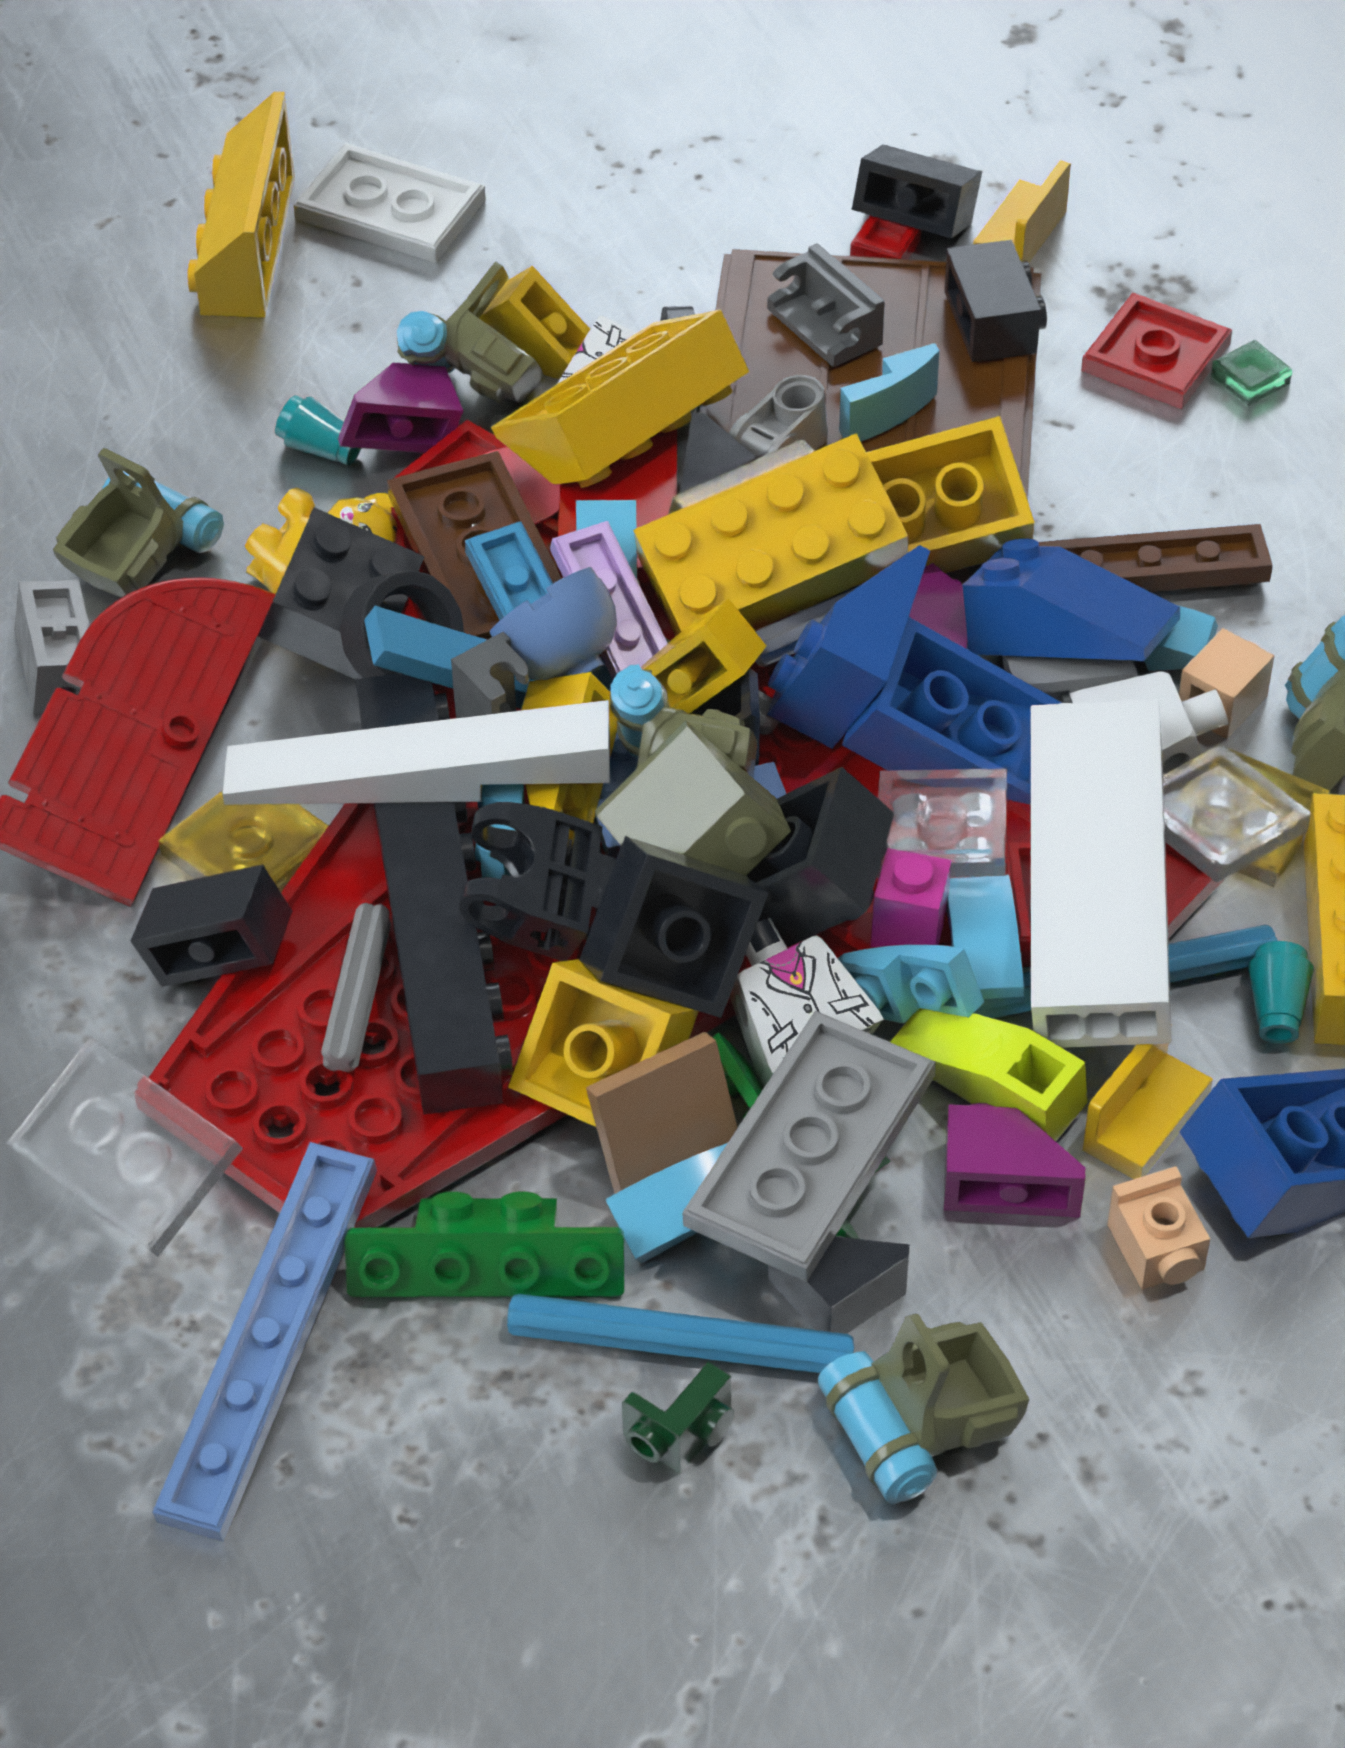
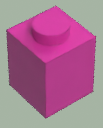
[871,848,952,948]

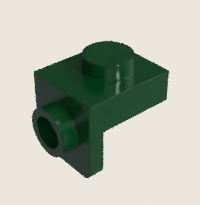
[622,1362,734,1474]

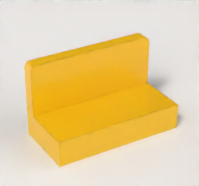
[973,160,1071,263]
[1083,1024,1213,1179]

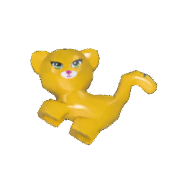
[244,487,397,594]

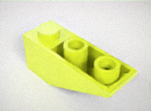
[890,1008,1088,1141]

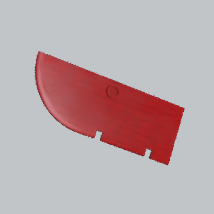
[0,577,275,907]

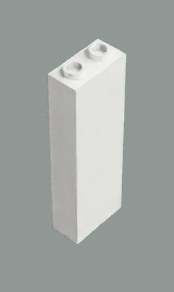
[1031,698,1172,1048]

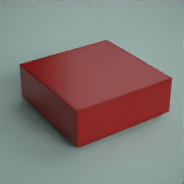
[850,215,921,260]

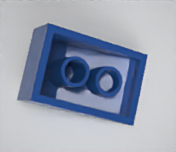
[962,538,1181,661]
[767,545,930,749]
[842,617,1062,805]
[1179,1069,1345,1238]

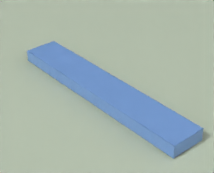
[152,1142,377,1542]

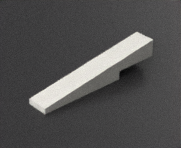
[223,700,610,805]

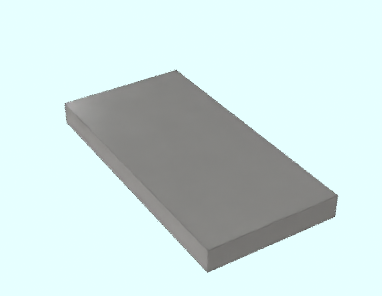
[682,1011,935,1282]

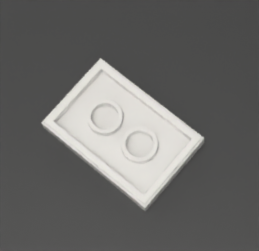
[293,143,486,263]

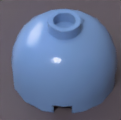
[490,567,617,680]

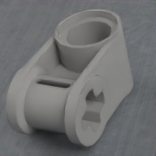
[729,375,828,473]

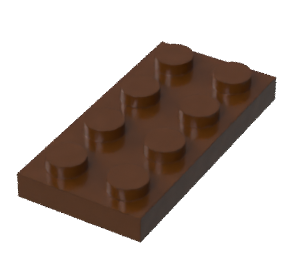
[387,451,562,640]

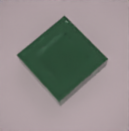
[1211,339,1293,407]

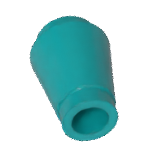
[275,395,362,466]
[1248,941,1314,1044]

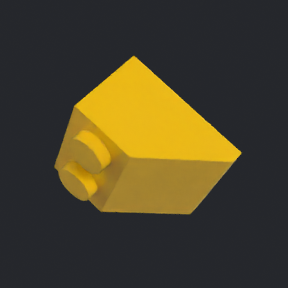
[508,959,699,1127]

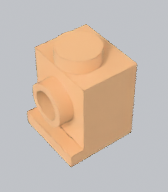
[1107,1166,1210,1290]

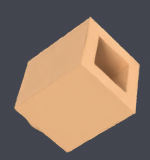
[1179,628,1275,739]

